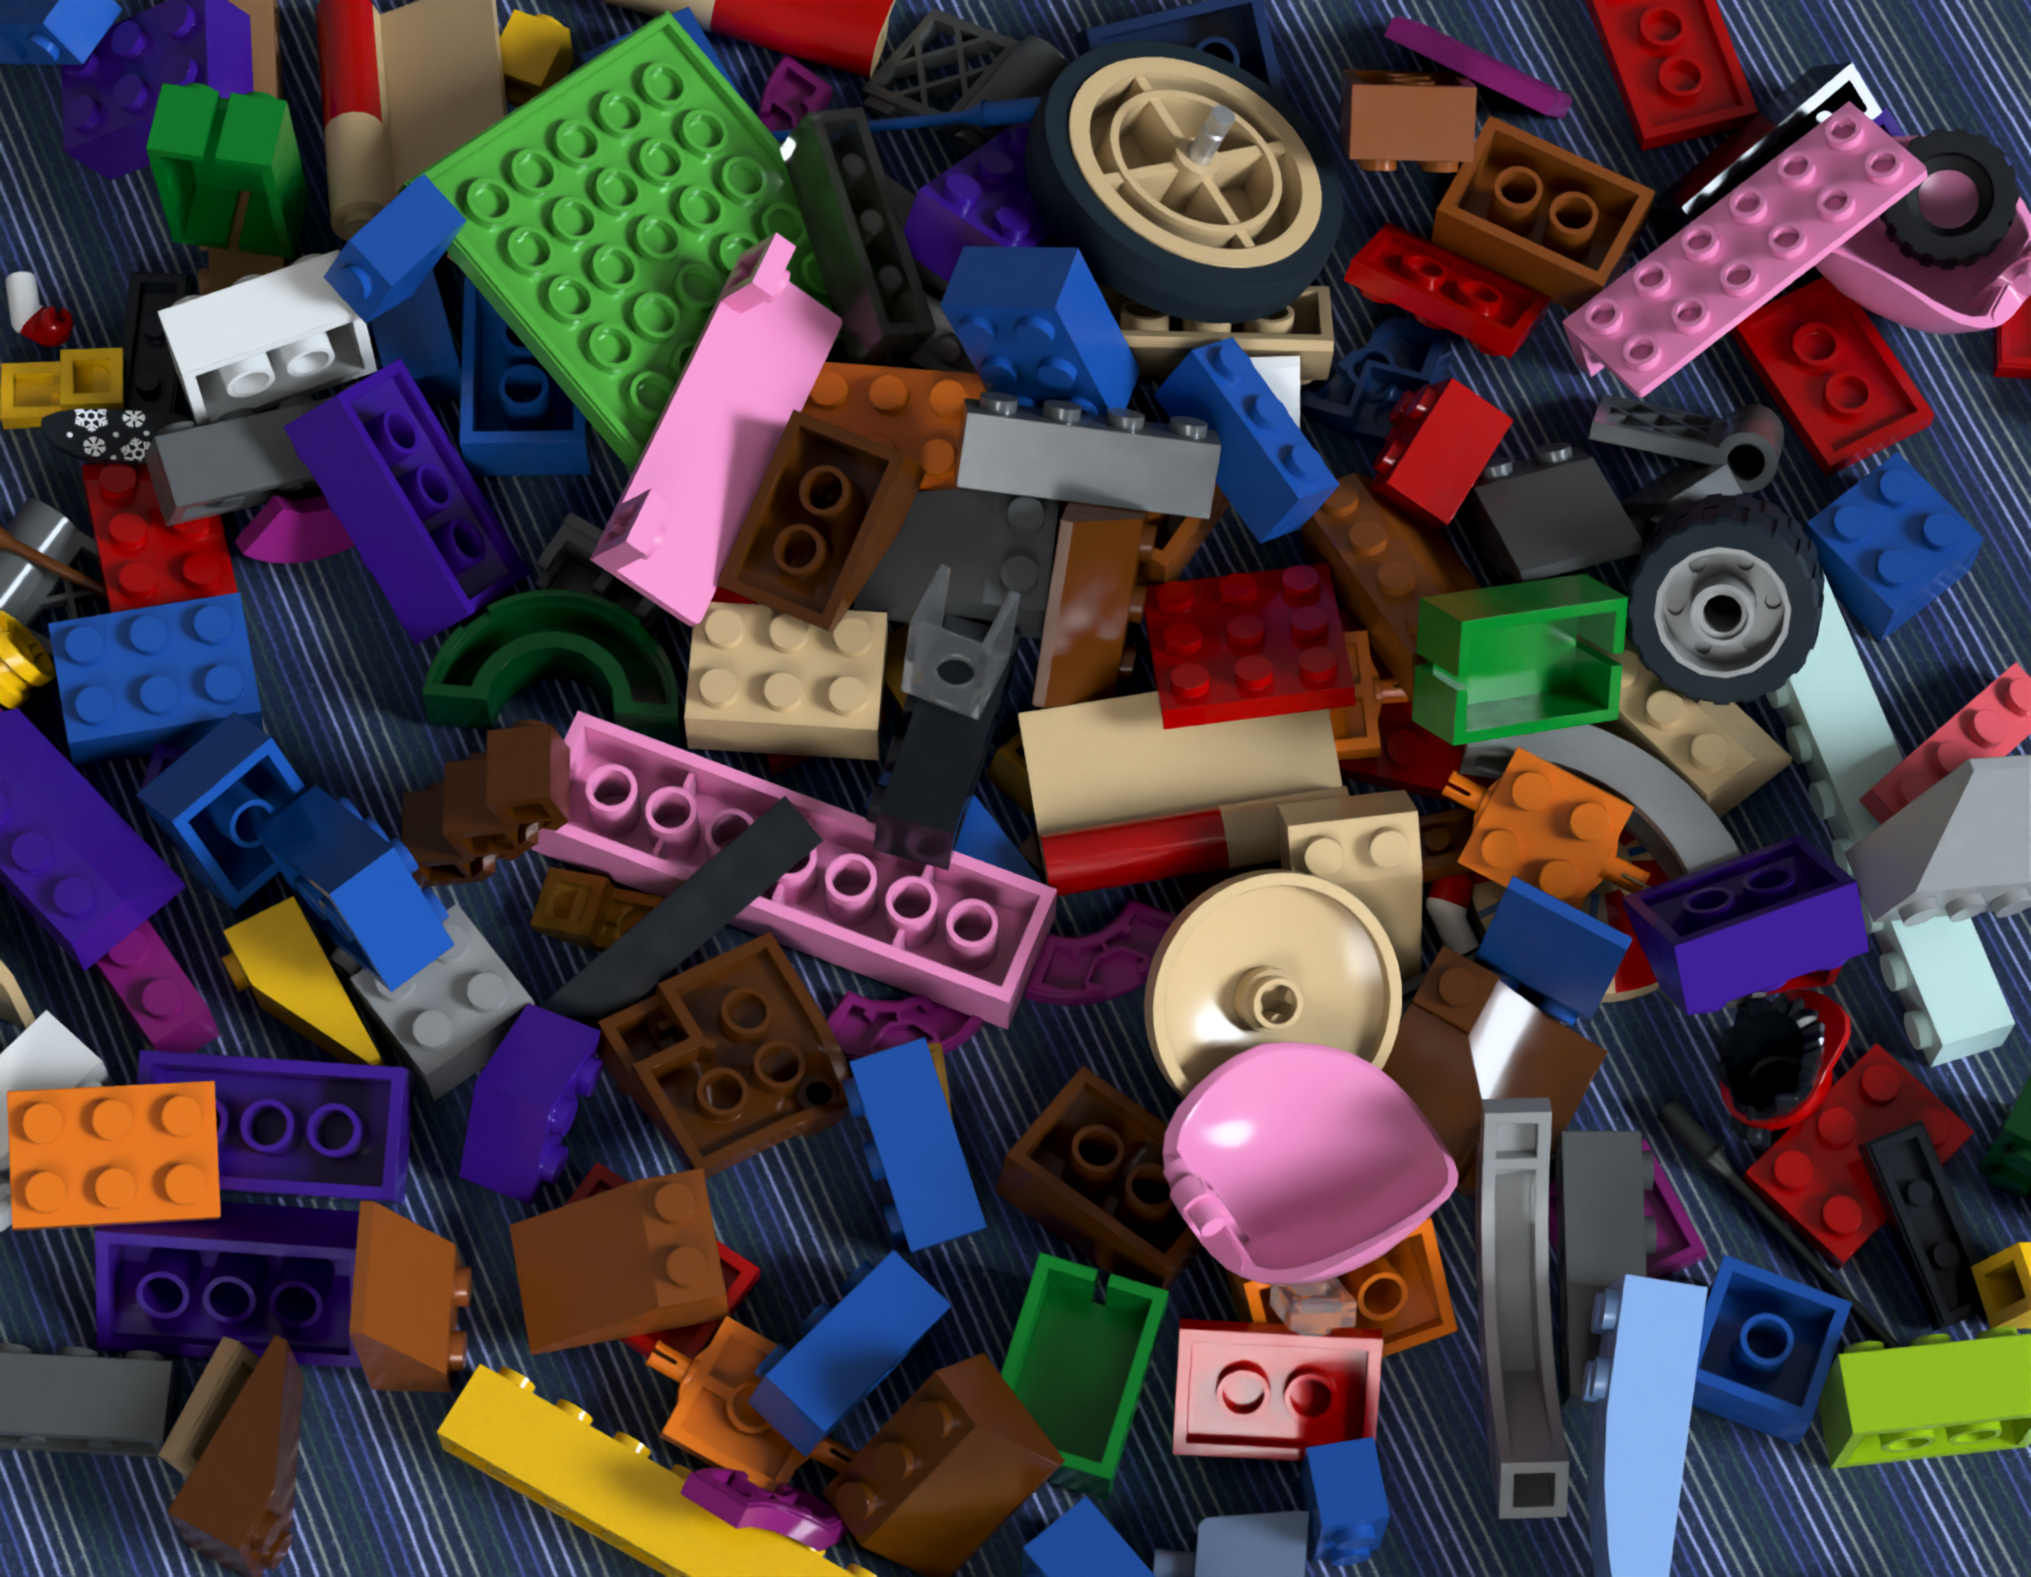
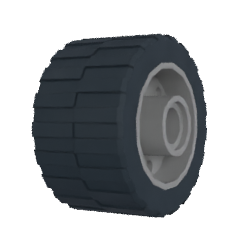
[1626,493,1825,705]

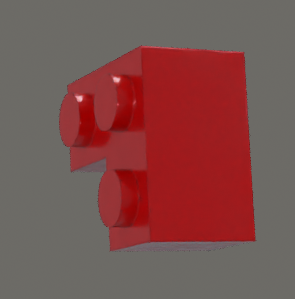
[1369,378,1513,529]

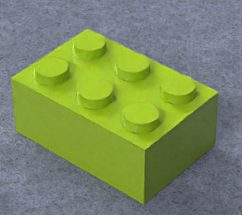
[1818,1326,2031,1469]

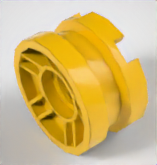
[0,610,56,709]

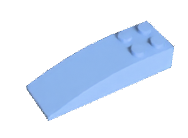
[1581,1274,1708,1577]

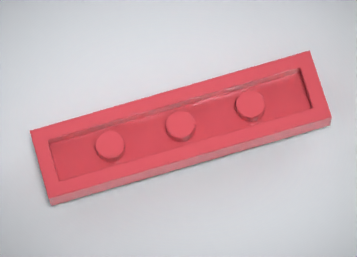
[1859,662,2031,824]

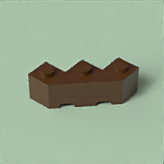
[401,720,570,887]

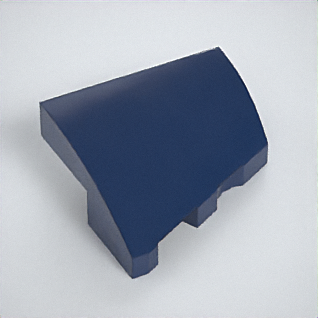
[1300,316,1452,448]

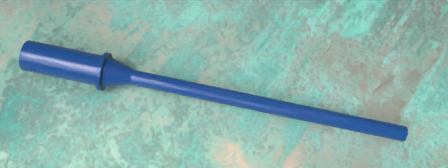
[770,96,1043,142]

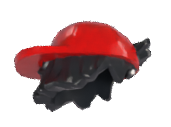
[1716,989,1851,1152]

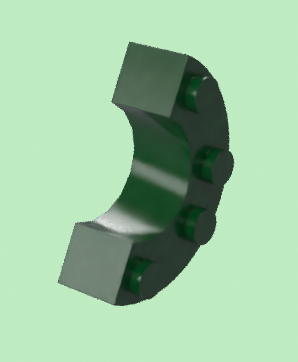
[422,589,683,748]

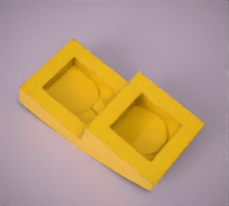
[0,348,124,429]

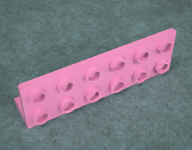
[1562,101,1928,398]
[590,232,843,626]

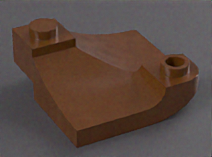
[596,931,852,1179]
[1382,945,1608,1200]

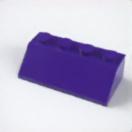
[283,358,530,645]
[0,708,186,972]
[95,1202,363,1368]

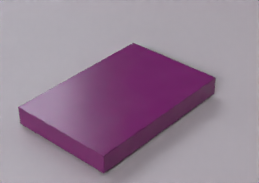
[1384,16,1573,119]

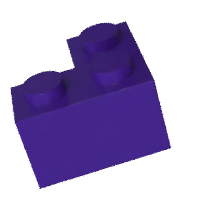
[459,1003,604,1205]

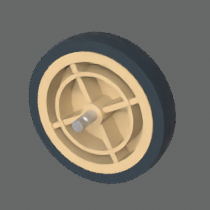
[1024,40,1343,324]

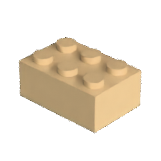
[684,602,888,760]

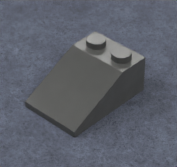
[1462,442,1643,583]
[853,488,1060,639]

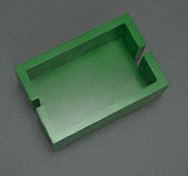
[146,83,309,259]
[1412,574,1628,746]
[1001,1252,1169,1500]

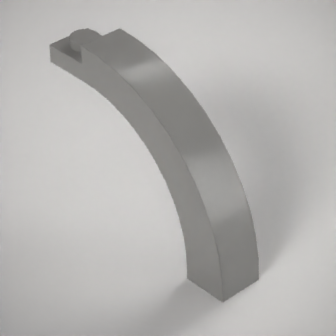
[1459,724,1767,1009]
[1475,1097,1570,1519]

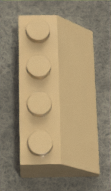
[1096,281,1334,385]
[1576,618,1793,818]

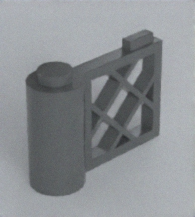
[861,8,1069,157]
[1589,394,1784,493]
[0,498,104,662]

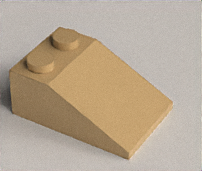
[1276,790,1423,981]

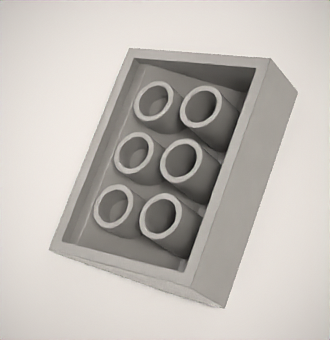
[1844,755,2031,926]

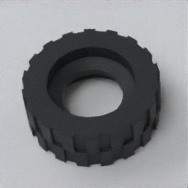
[1880,128,2019,270]

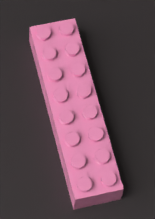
[532,711,1057,1030]

